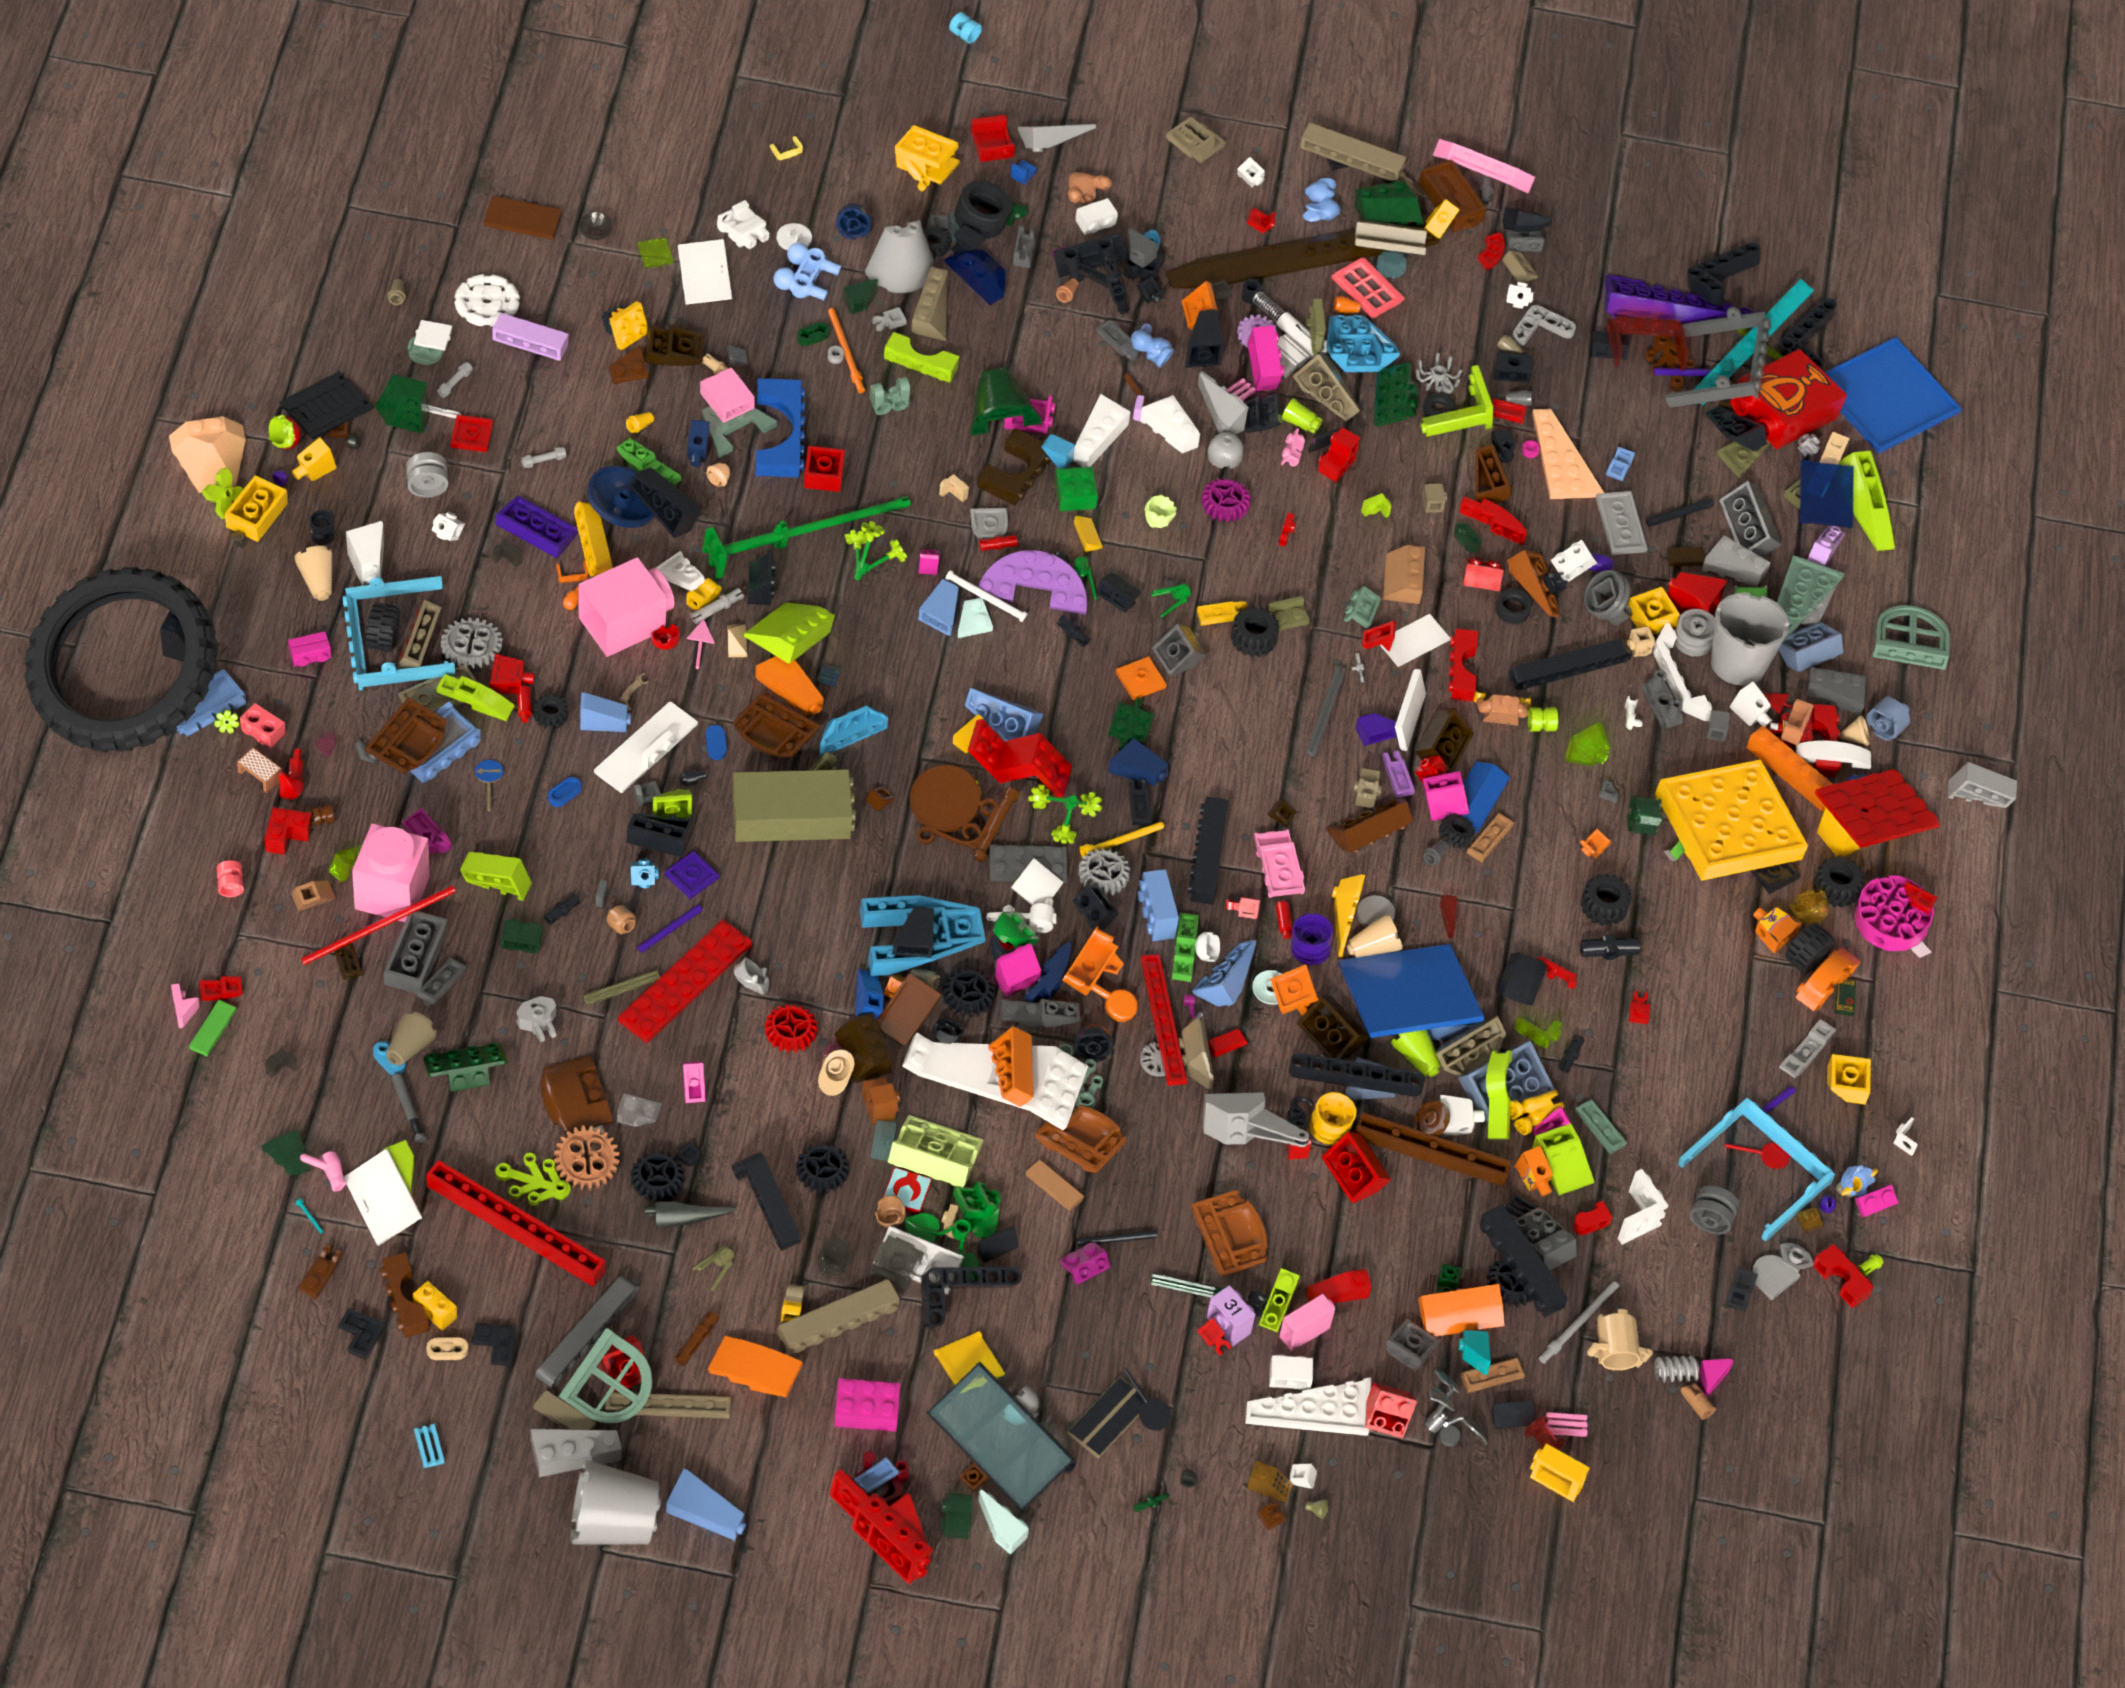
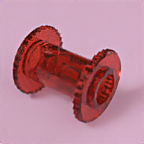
[1524,1417,1565,1450]

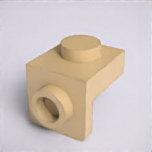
[939,474,969,502]
[942,1204,958,1239]

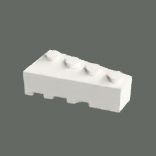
[1073,394,1130,467]

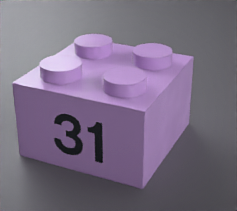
[1207,1285,1255,1346]

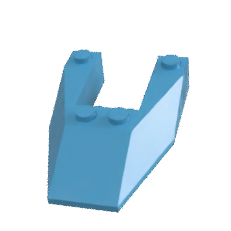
[859,895,986,976]

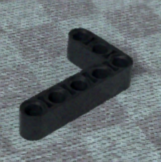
[1687,243,1760,305]
[1777,298,1837,370]
[732,1152,801,1251]
[921,1267,1022,1329]

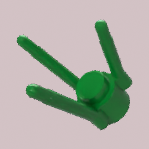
[1072,557,1097,600]
[1151,583,1190,618]

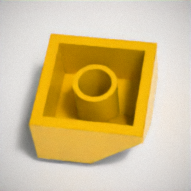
[1628,587,1680,635]
[1827,1054,1871,1104]

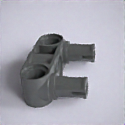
[1643,669,1683,729]

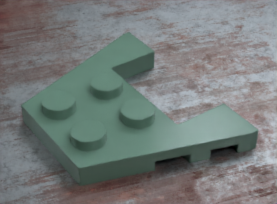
[702,406,777,458]

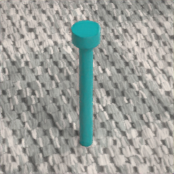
[295,1198,324,1234]

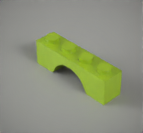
[884,332,960,383]

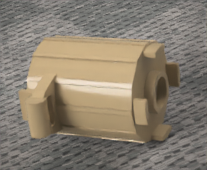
[1587,1309,1653,1370]

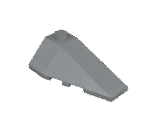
[1018,124,1096,152]
[1198,371,1248,435]

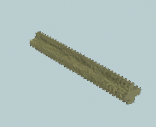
[583,970,660,1006]

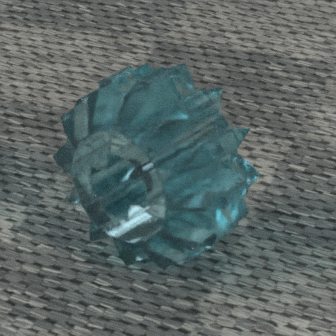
[1377,250,1407,280]

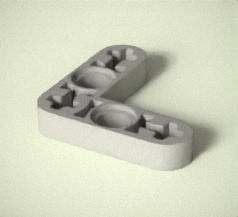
[1512,305,1576,346]

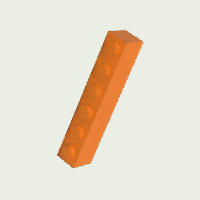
[1746,726,1832,813]

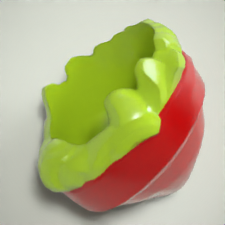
[269,415,301,449]

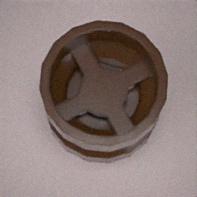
[311,804,334,826]

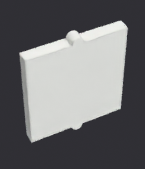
[414,320,452,350]

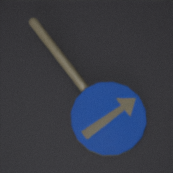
[475,760,503,812]

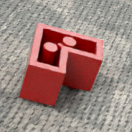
[1318,427,1360,482]
[265,807,312,855]

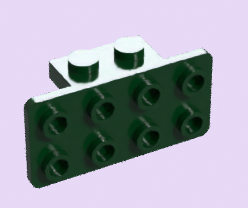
[1373,362,1419,427]
[423,1043,507,1092]

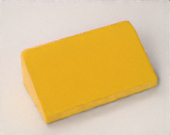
[1074,516,1103,552]
[953,714,985,754]

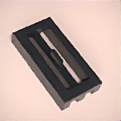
[1505,1193,1549,1218]

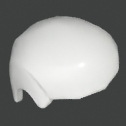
[1195,932,1220,962]

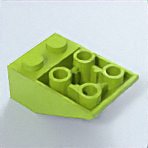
[1532,1123,1594,1195]

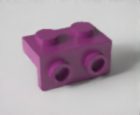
[1060,1242,1110,1285]

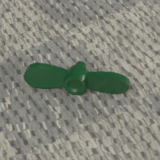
[1133,1493,1170,1512]

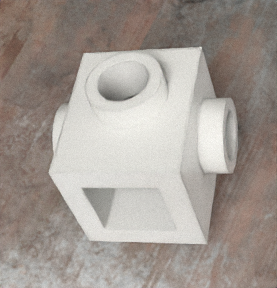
[1506,282,1533,308]
[432,512,465,541]

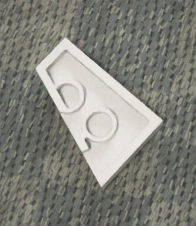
[656,551,705,591]

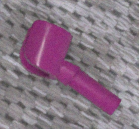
[1183,994,1195,1020]

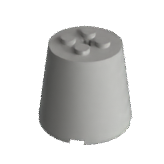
[1711,593,1789,686]
[570,1460,661,1545]

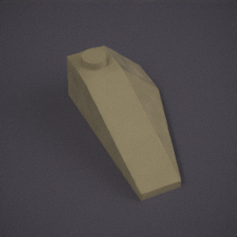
[1293,354,1361,422]

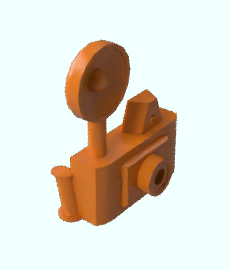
[1062,926,1138,1022]

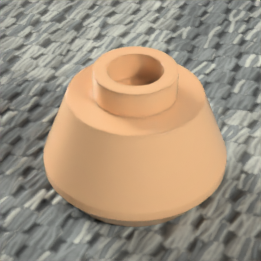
[706,463,730,487]

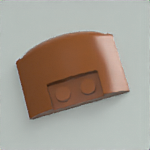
[1034,1105,1127,1173]
[1191,1190,1267,1277]

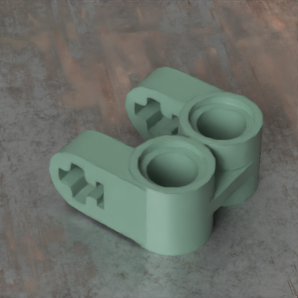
[869,377,910,415]

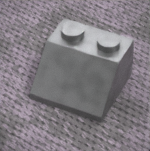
[1152,624,1207,676]

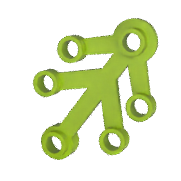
[495,1153,571,1206]

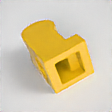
[686,578,722,611]

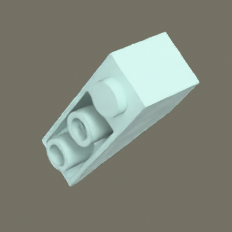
[979,1490,1029,1554]

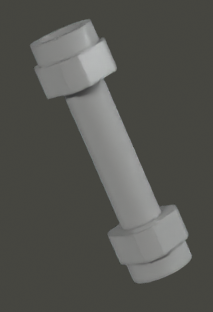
[437,362,473,398]
[521,447,566,468]

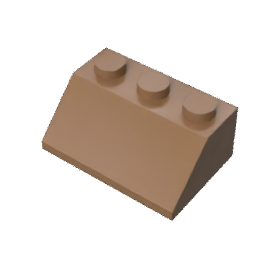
[1383,545,1425,604]

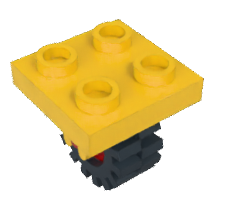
[602,301,648,350]

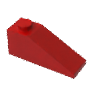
[1305,1269,1372,1303]

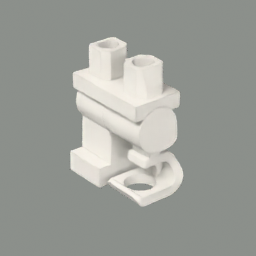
[717,200,769,249]

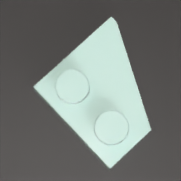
[957,598,993,638]

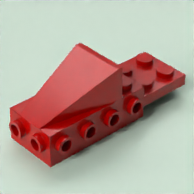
[829,1469,933,1585]

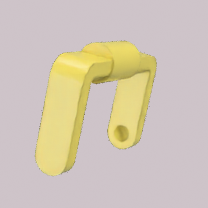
[770,136,803,160]

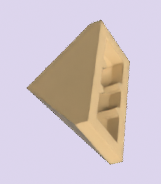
[727,624,747,657]

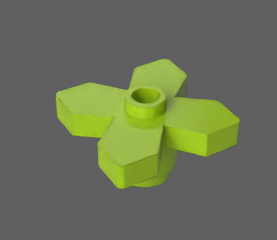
[202,468,243,519]

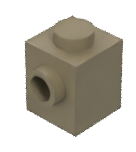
[1422,483,1447,513]

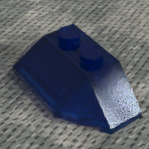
[944,249,1006,305]

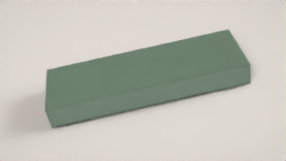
[1575,1099,1627,1154]

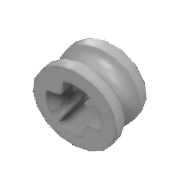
[828,346,844,364]

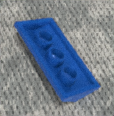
[1458,762,1510,833]

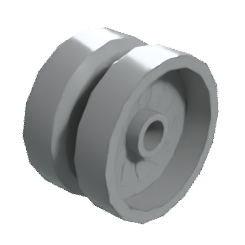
[406,452,448,498]
[1674,609,1715,656]

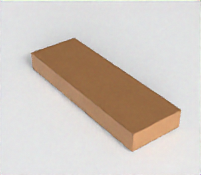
[1467,813,1514,863]
[1026,1159,1084,1212]
[1460,1358,1525,1393]

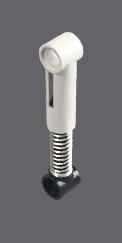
[1241,279,1328,360]

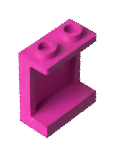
[1004,395,1055,434]

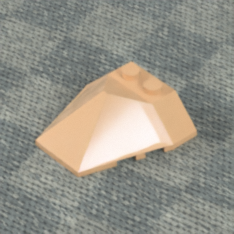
[169,416,246,493]

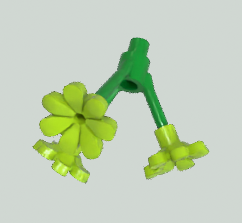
[845,521,907,581]
[1028,784,1102,844]

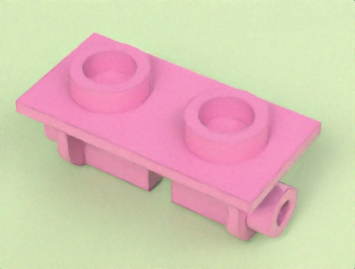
[1281,428,1305,466]

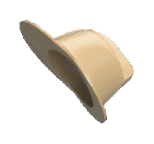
[818,1050,855,1096]

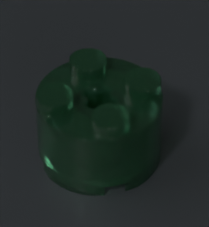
[1627,796,1663,836]

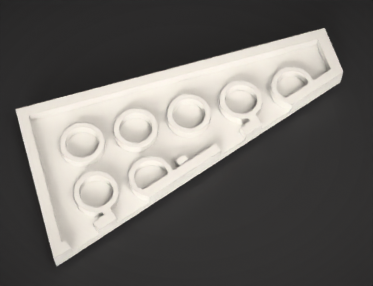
[1245,1377,1371,1436]

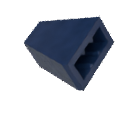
[1108,738,1169,786]

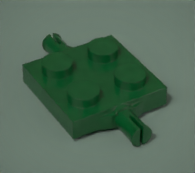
[1108,698,1154,751]

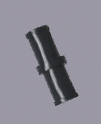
[1057,616,1090,647]
[544,893,581,925]
[1558,1035,1585,1073]

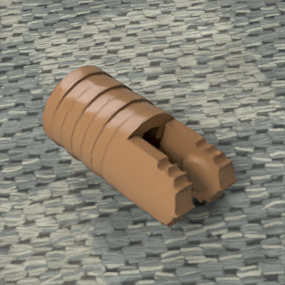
[1681,1383,1716,1420]

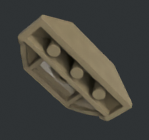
[1178,1012,1214,1089]
[1435,1016,1506,1077]

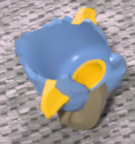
[1836,1165,1878,1197]

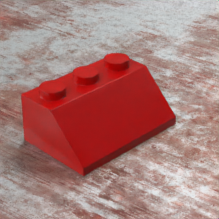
[1321,1132,1391,1203]

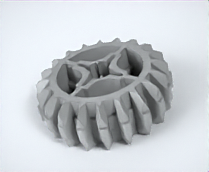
[1078,847,1130,896]

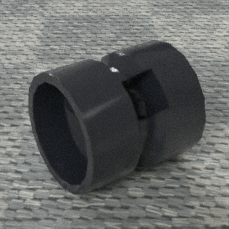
[310,510,335,545]

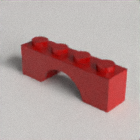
[1448,629,1478,702]
[1812,704,1841,777]

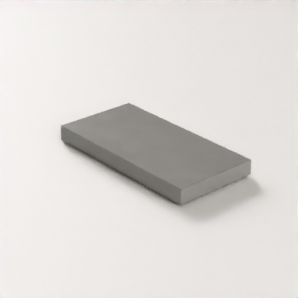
[1595,491,1648,555]

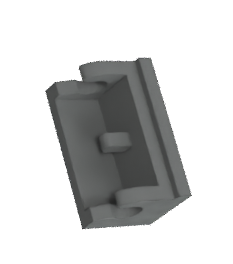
[1013,226,1035,268]

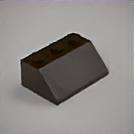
[1415,708,1474,774]
[1297,995,1369,1060]
[834,1012,893,1083]

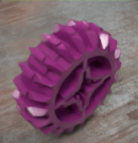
[1201,477,1251,523]

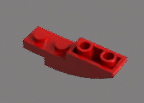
[1459,497,1527,545]

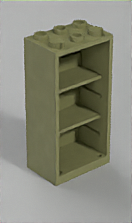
[732,770,855,842]

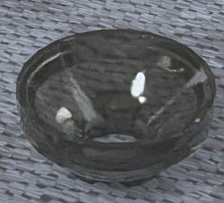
[579,212,612,240]

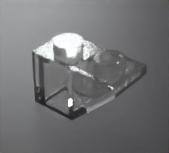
[617,1093,662,1127]

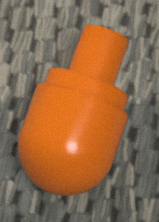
[563,586,579,610]

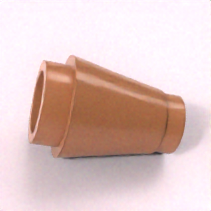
[1056,278,1079,302]

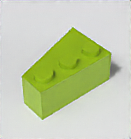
[460,852,532,901]

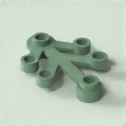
[1059,1044,1103,1109]

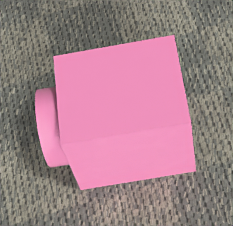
[579,557,674,657]
[352,824,430,922]

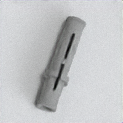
[690,588,744,624]

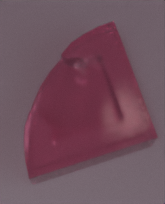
[315,733,335,758]

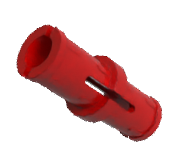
[979,535,1018,551]

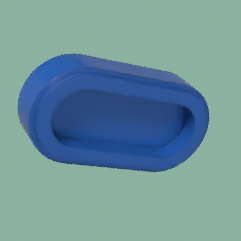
[705,725,727,760]
[548,777,582,807]

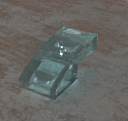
[871,1120,897,1161]

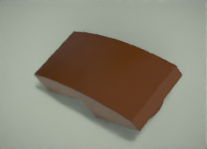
[959,1450,1001,1492]

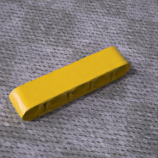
[574,502,613,577]

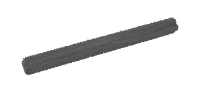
[1306,666,1346,757]

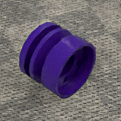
[1291,913,1333,965]

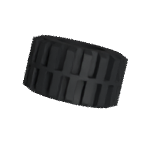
[366,602,400,652]
[1231,607,1279,657]
[1813,856,1865,908]
[1581,874,1632,926]
[1785,922,1835,974]

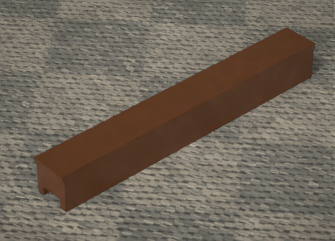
[1355,1112,1511,1187]

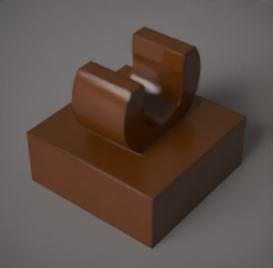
[1257,1502,1286,1530]

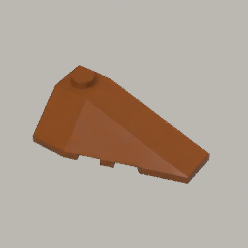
[1507,550,1561,618]

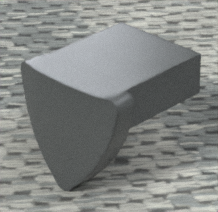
[633,781,661,807]

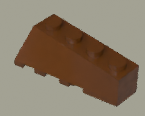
[1326,799,1414,853]

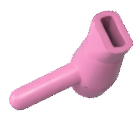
[300,1152,346,1191]

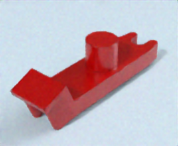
[1537,956,1577,989]

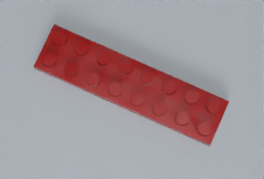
[618,919,752,1044]

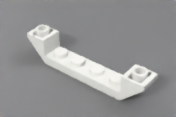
[1653,623,1712,721]

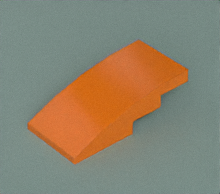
[708,1336,803,1397]

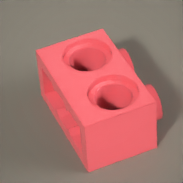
[240,703,286,748]

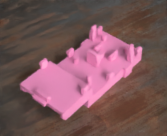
[1254,829,1305,898]

